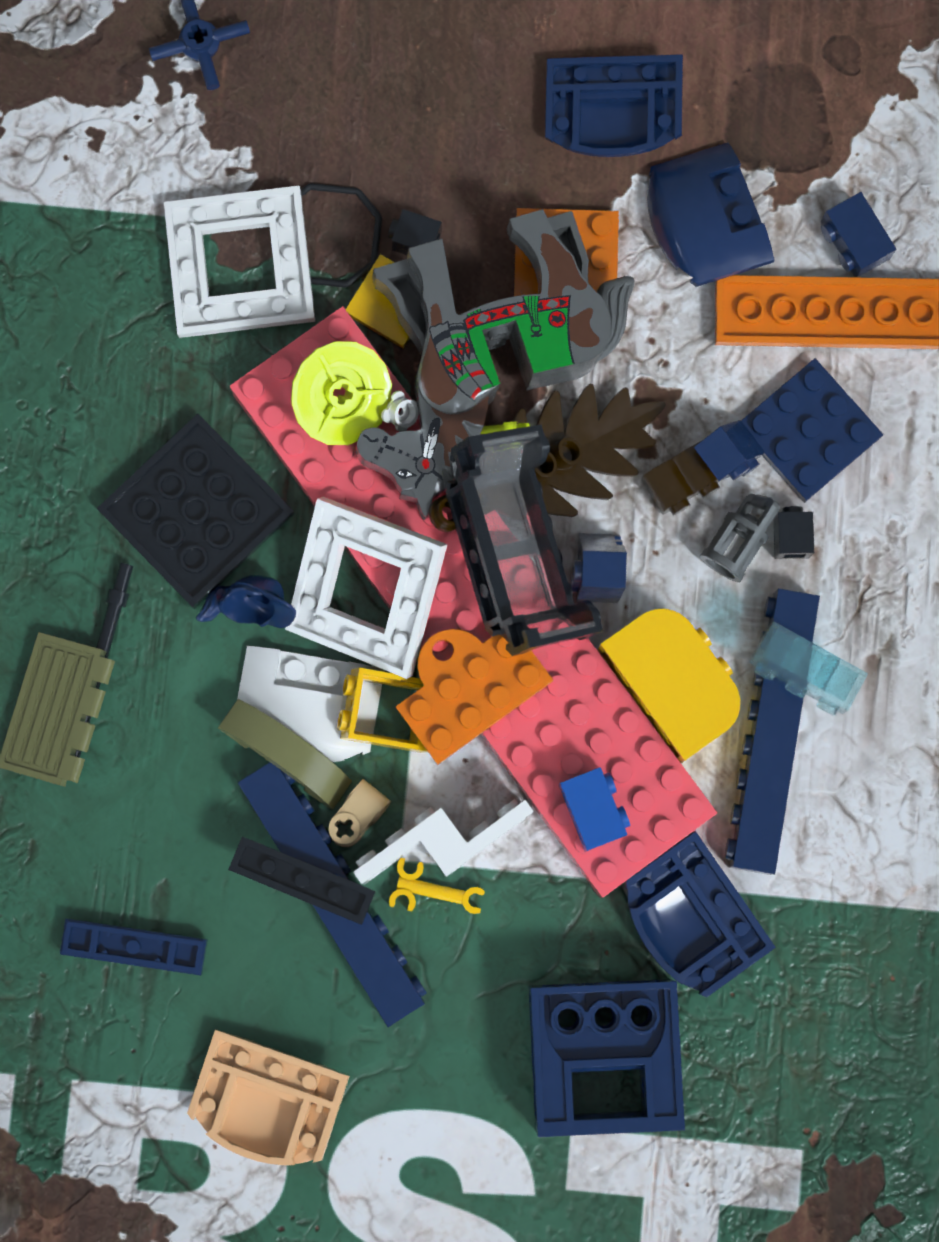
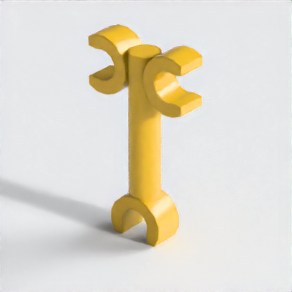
[389,858,485,914]

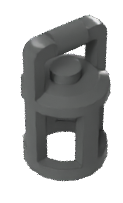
[699,494,780,583]

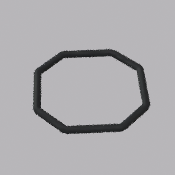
[301,183,382,288]

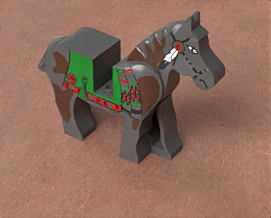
[356,209,635,520]

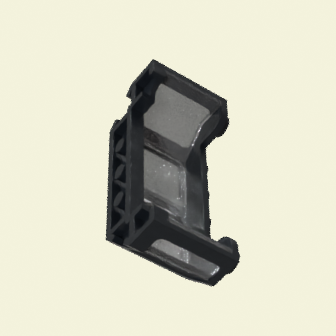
[445,424,603,656]

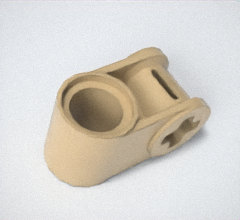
[328,779,391,847]

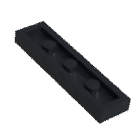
[228,836,376,925]

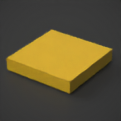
[345,254,410,349]

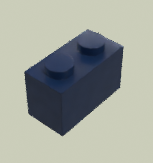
[820,192,897,277]
[694,420,765,481]

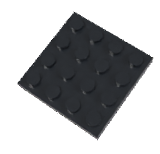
[97,414,295,609]

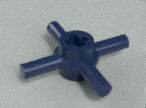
[149,0,250,90]

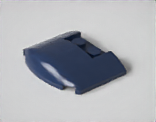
[545,54,683,157]
[647,142,775,287]
[625,831,776,997]

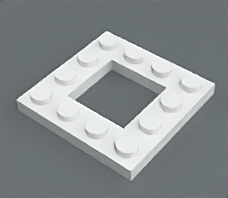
[164,186,315,338]
[285,497,448,679]

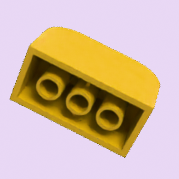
[598,609,740,763]

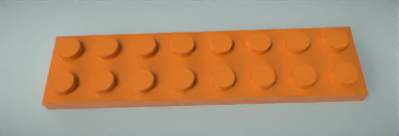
[715,275,939,349]

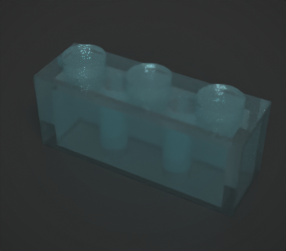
[748,621,868,715]

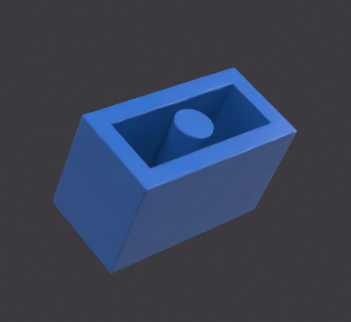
[559,767,631,852]

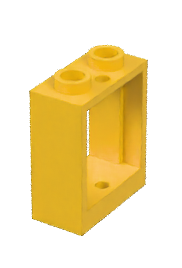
[337,667,427,753]

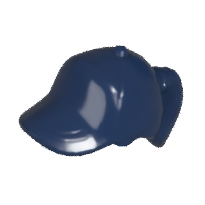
[196,575,296,628]

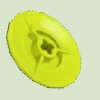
[291,341,392,445]

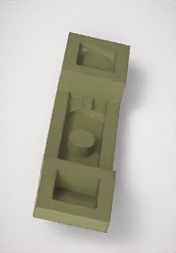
[218,699,352,810]

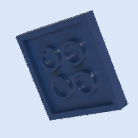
[741,358,884,503]

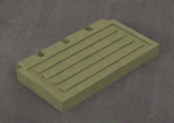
[0,632,115,787]

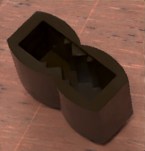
[641,441,720,516]

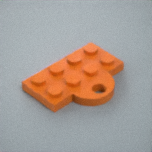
[396,629,554,765]

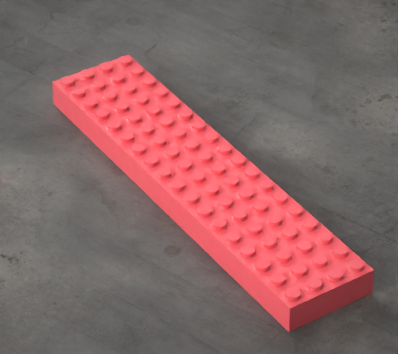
[230,306,717,898]

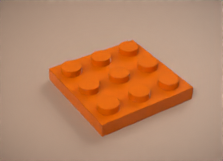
[514,208,619,296]

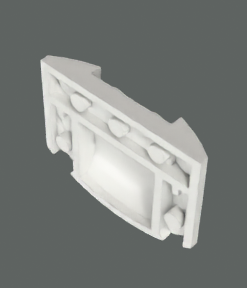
[237,646,385,762]

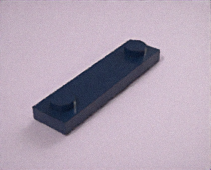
[60,919,208,976]

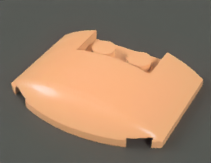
[187,1030,350,1165]

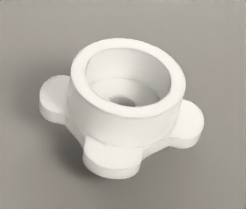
[381,391,418,432]

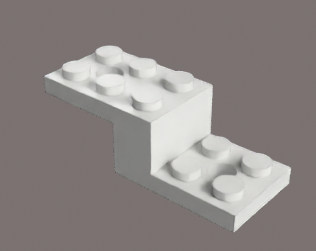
[353,799,534,885]

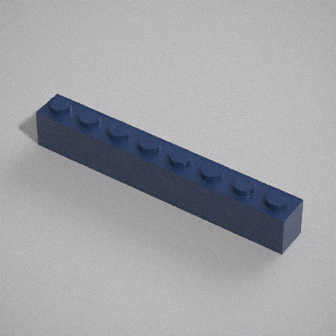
[725,588,820,875]
[238,763,427,1027]

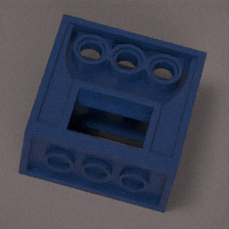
[528,979,685,1137]

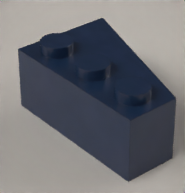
[570,533,627,603]

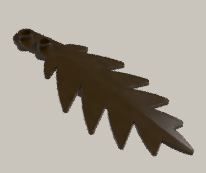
[429,384,666,532]

